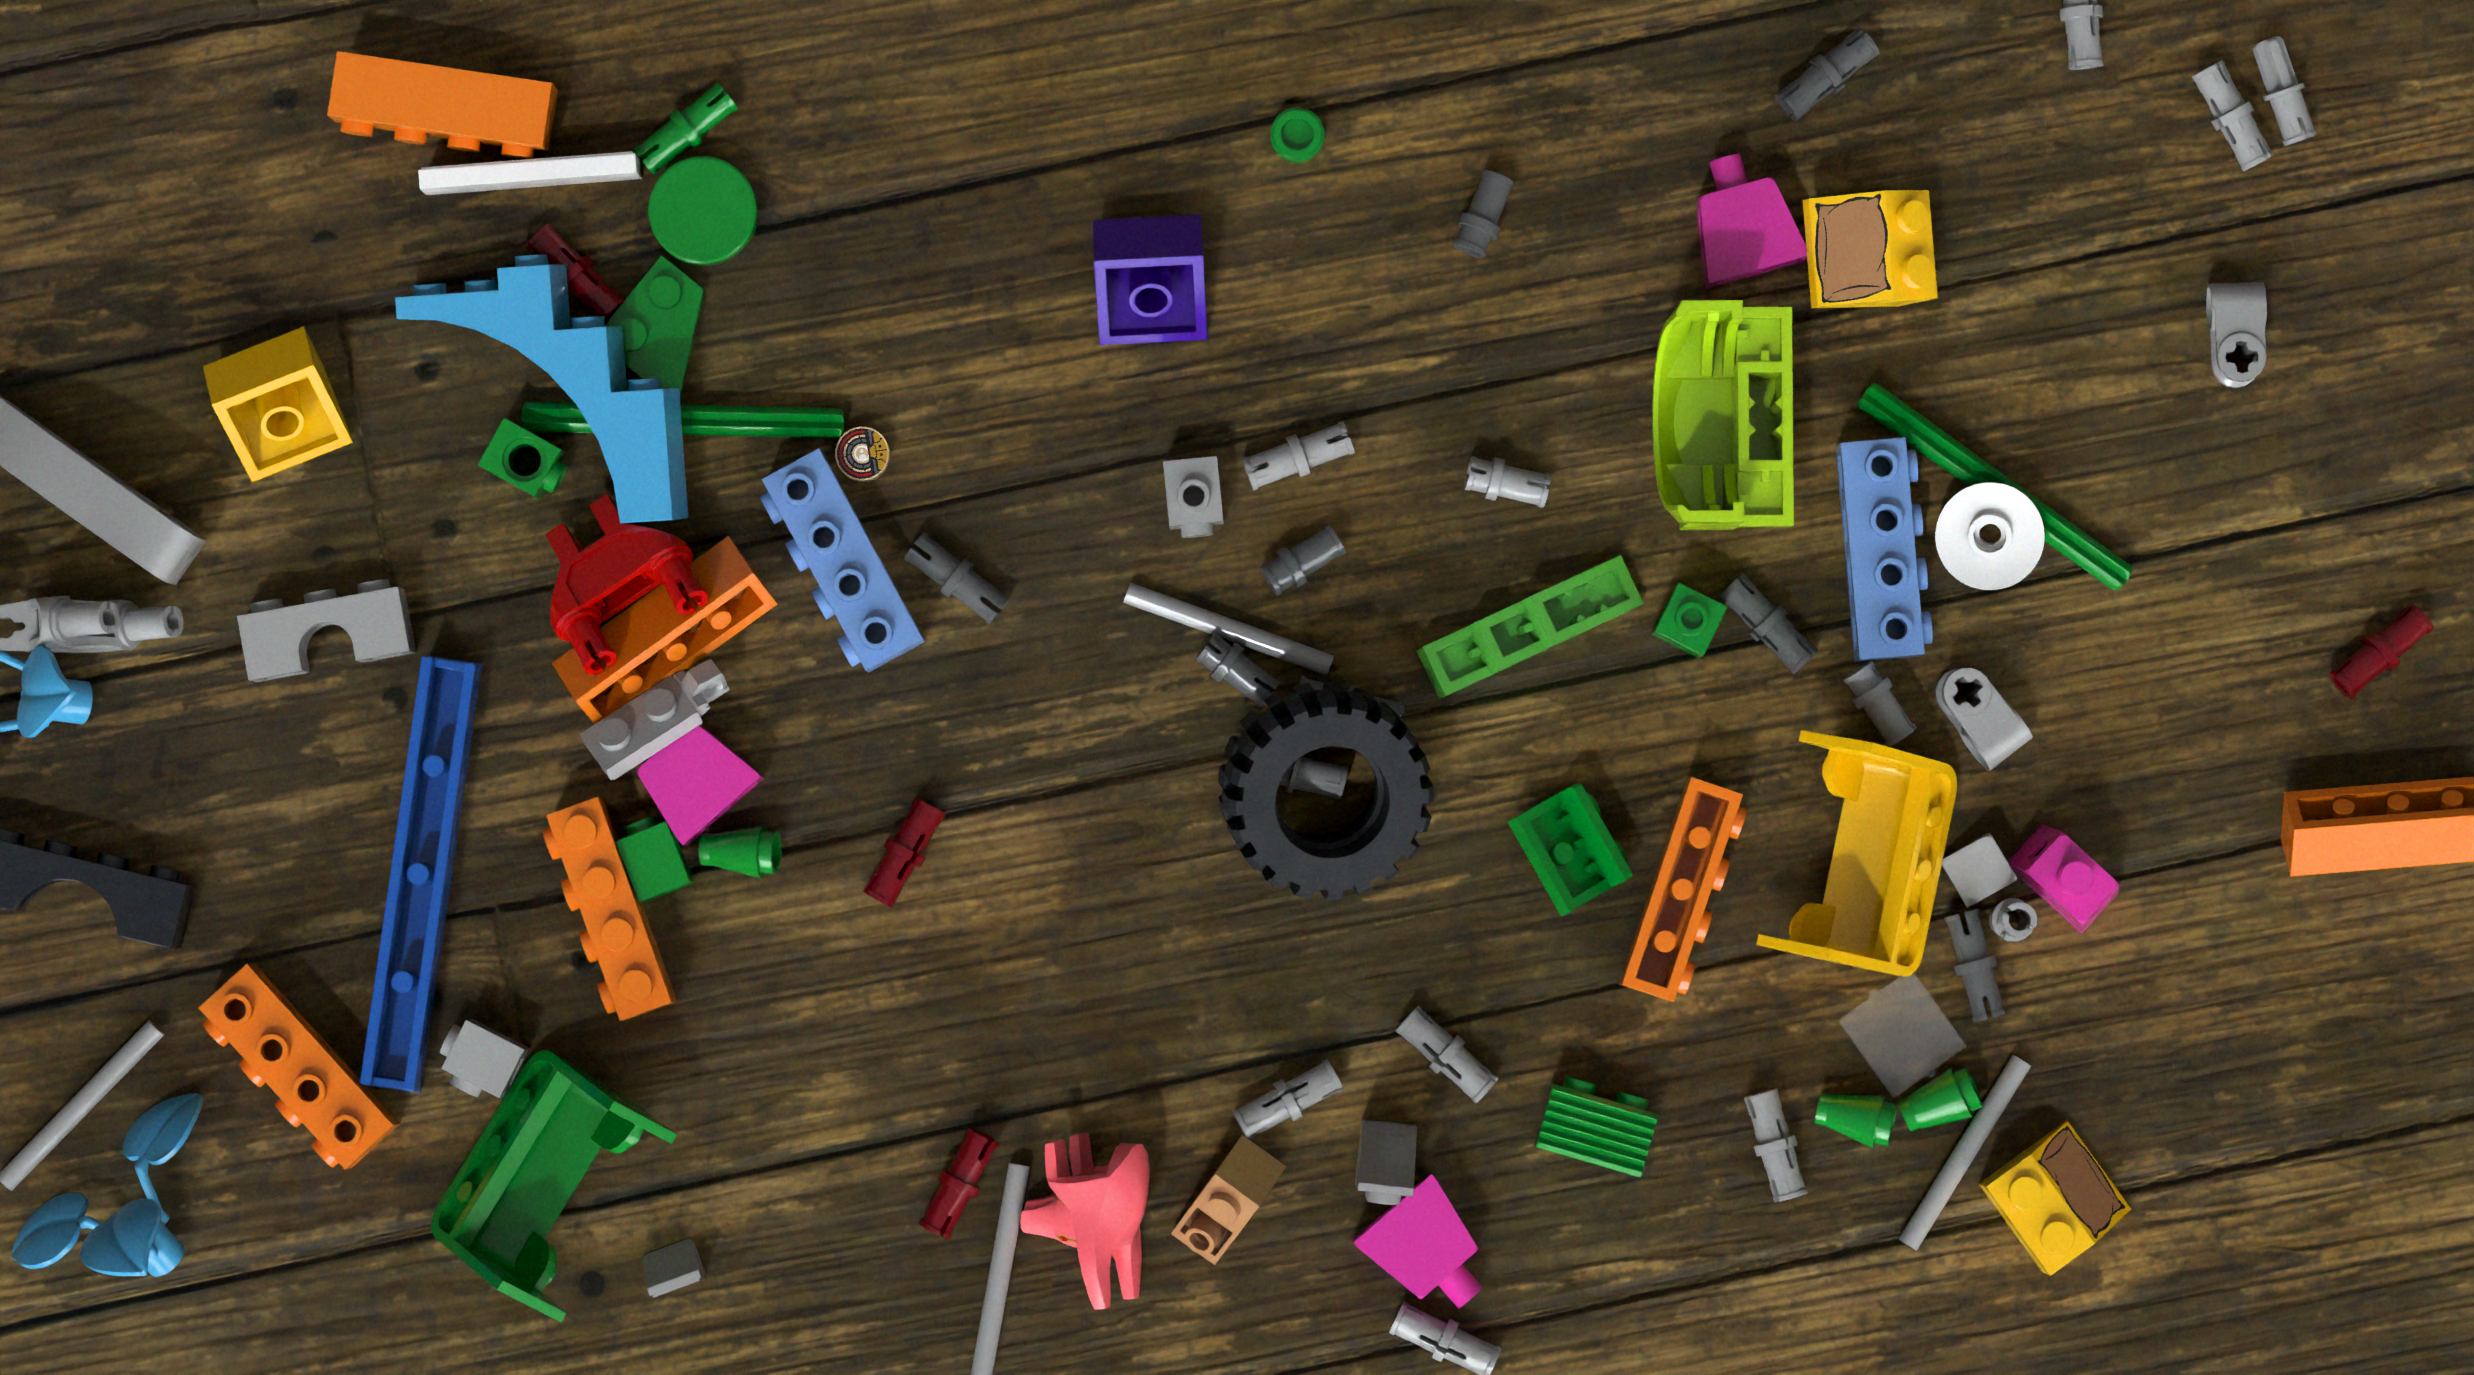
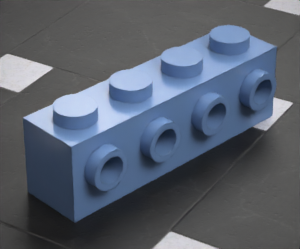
[1835,437,1933,662]
[759,448,926,673]

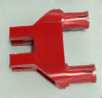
[545,494,709,675]

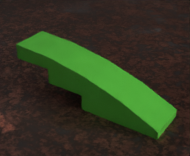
[1416,555,1644,699]

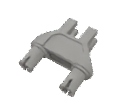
[0,596,184,653]

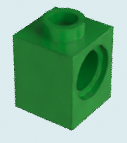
[478,418,568,500]
[1651,583,1728,658]
[615,816,695,903]

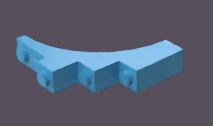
[395,254,688,523]

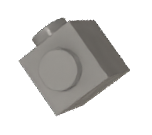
[1163,456,1224,538]
[440,1019,531,1098]

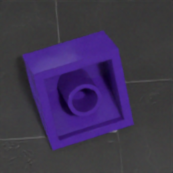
[1093,215,1207,345]

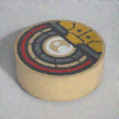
[835,427,890,482]

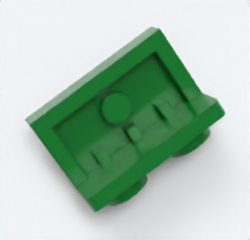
[1508,782,1633,916]

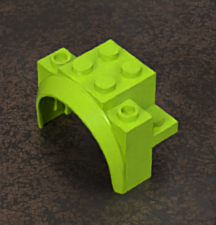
[1652,300,1794,530]

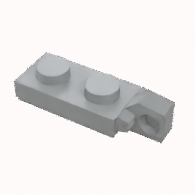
[579,659,729,780]

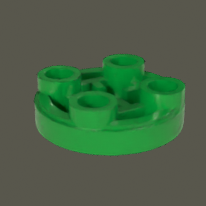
[648,156,758,266]

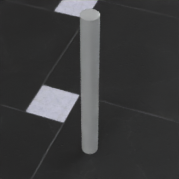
[1123,583,1334,676]
[0,1020,165,1191]
[1899,1055,2031,1251]
[970,1163,1030,1375]

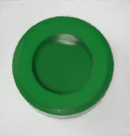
[1270,107,1324,164]

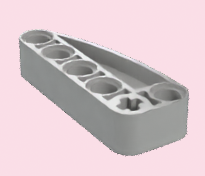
[0,396,207,585]

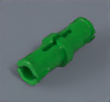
[632,82,739,175]

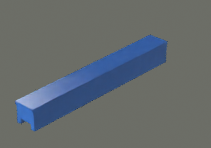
[360,656,483,1093]

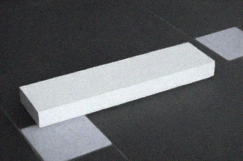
[418,151,642,195]

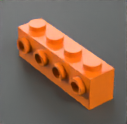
[327,51,558,160]
[552,536,777,724]
[1618,777,1747,1002]
[2281,777,2474,877]
[542,797,677,1021]
[199,963,401,1169]

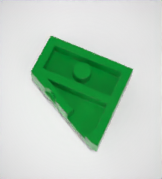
[605,255,705,401]

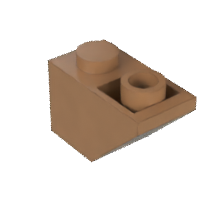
[1171,1135,1286,1265]

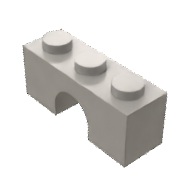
[237,579,416,682]

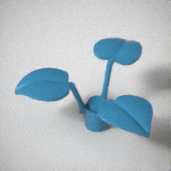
[0,645,93,738]
[11,1093,205,1277]

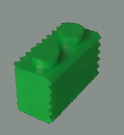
[1533,1076,1659,1178]

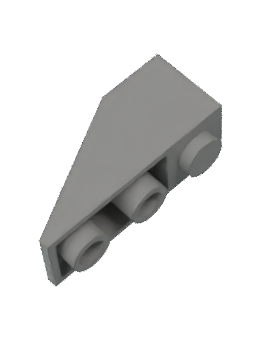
[1355,1119,1417,1205]

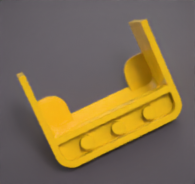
[1756,730,1957,977]

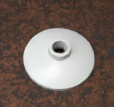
[1935,482,2045,590]

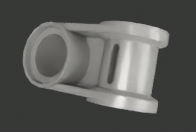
[2206,282,2267,388]
[1935,668,2033,771]

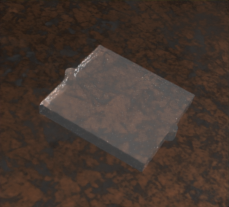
[1837,973,1966,1098]

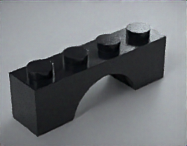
[0,828,196,949]

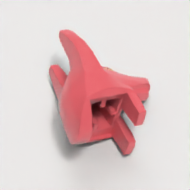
[1020,1132,1150,1310]

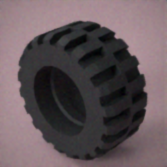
[1218,681,1434,901]

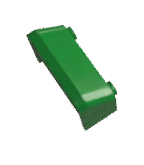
[431,1050,677,1322]

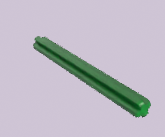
[1858,383,2133,591]
[522,402,845,438]

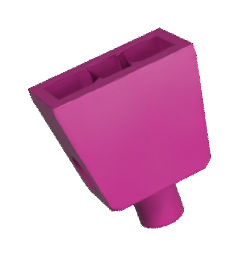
[1696,153,1807,289]
[636,725,764,846]
[2007,824,2119,934]
[1352,1172,1483,1309]

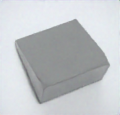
[1942,833,2017,908]
[642,1239,706,1298]

